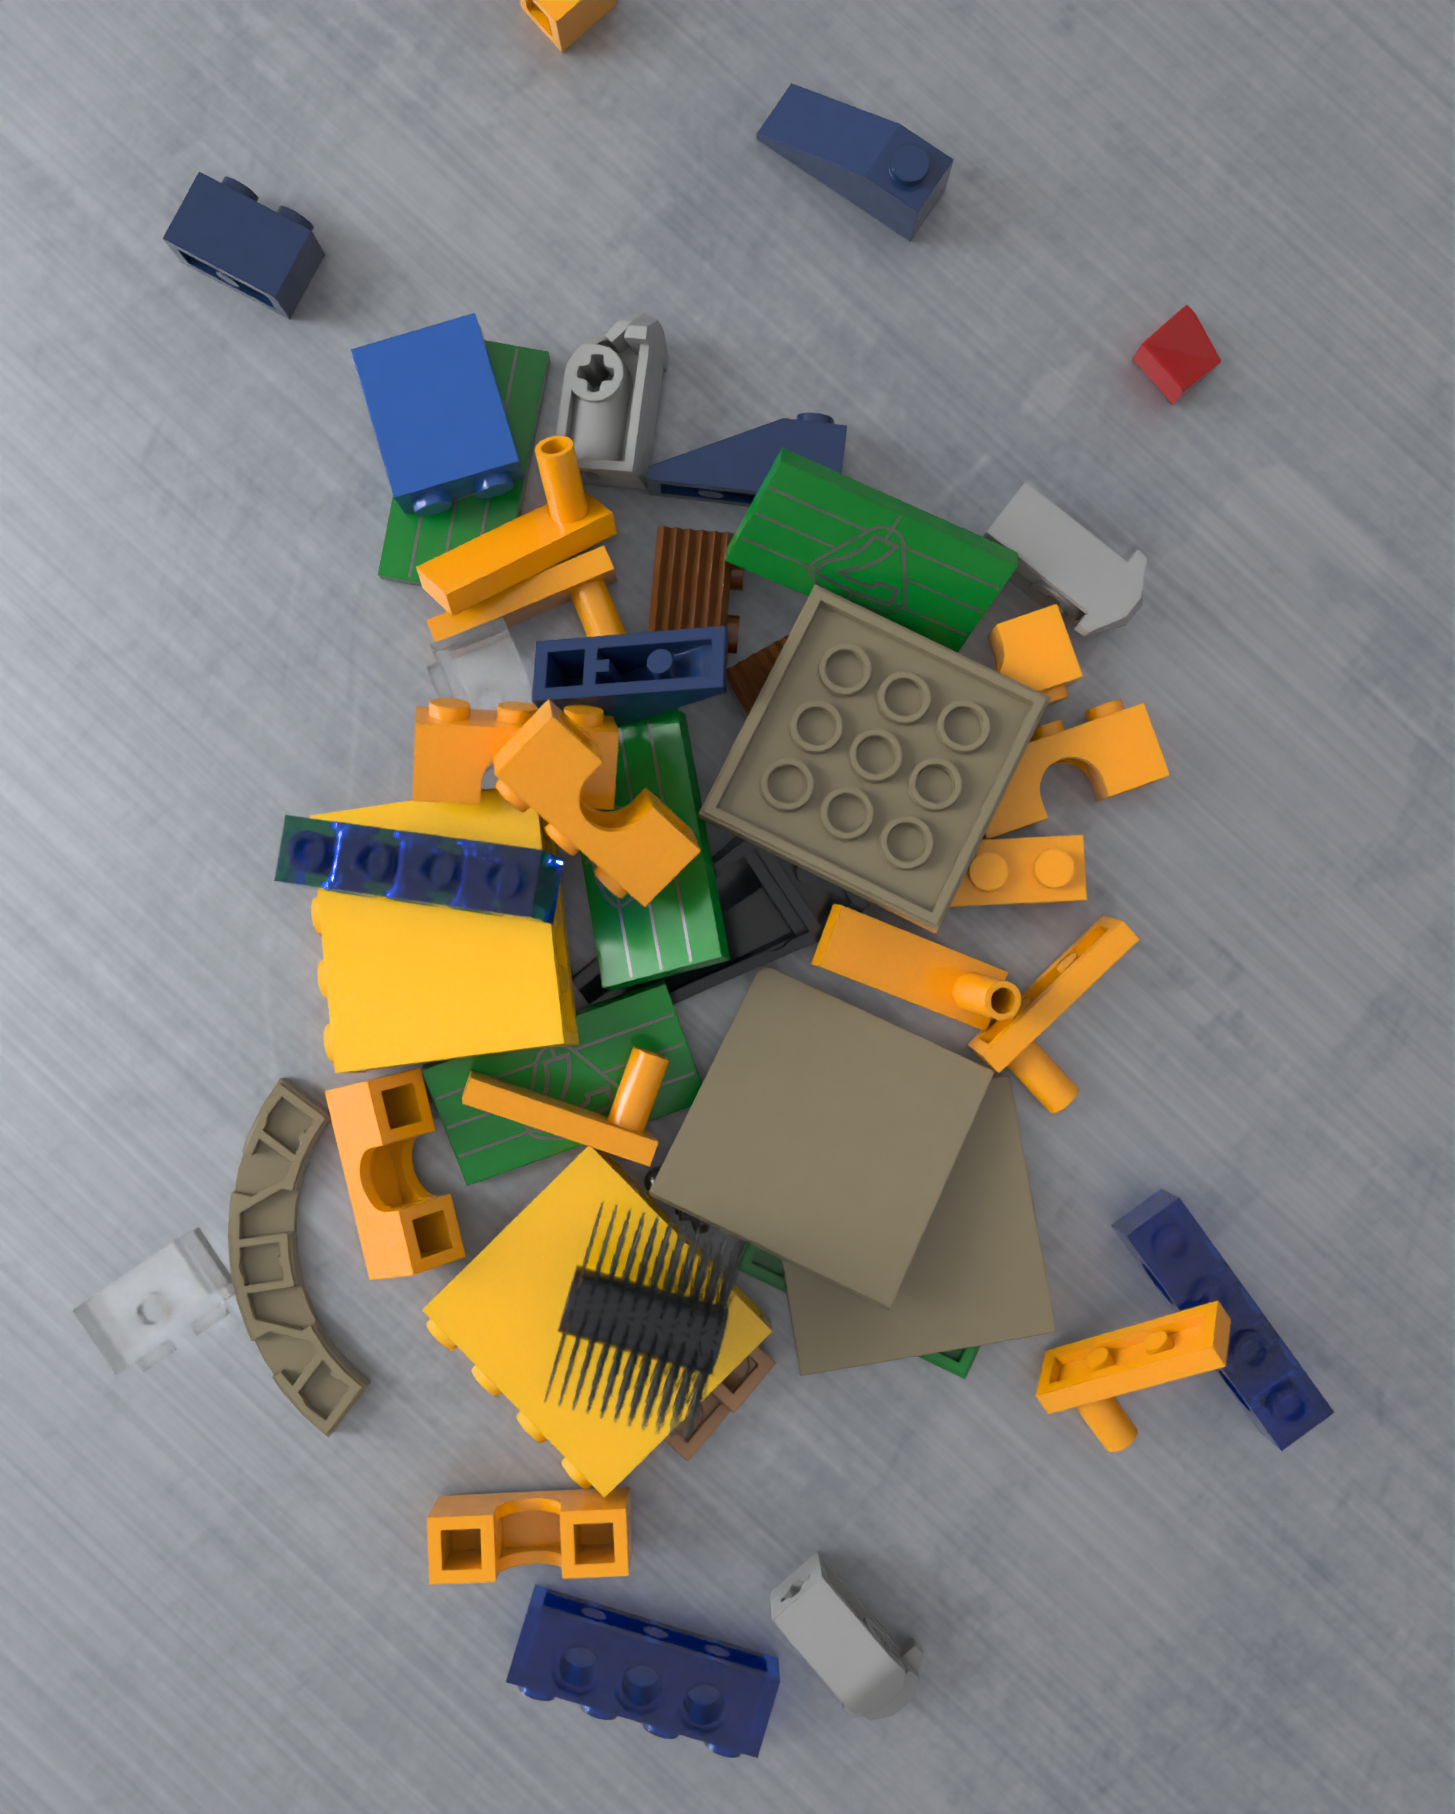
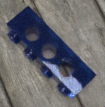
[274,815,564,924]
[1111,1189,1335,1451]
[506,1585,780,1758]

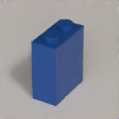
[350,313,526,516]

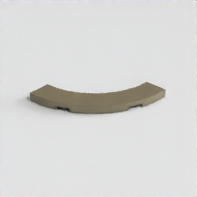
[228,1077,371,1438]

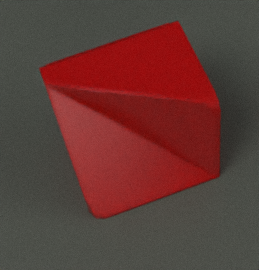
[1132,305,1222,405]

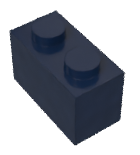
[163,172,325,319]

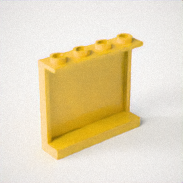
[305,788,579,1074]
[422,1146,773,1498]

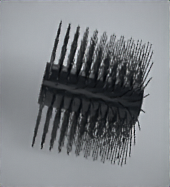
[544,1200,742,1442]

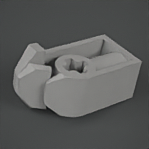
[556,312,669,490]
[983,482,1148,637]
[770,1551,923,1721]

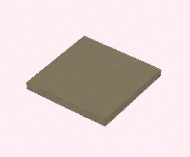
[699,585,1051,933]
[649,965,995,1310]
[781,1075,1056,1376]

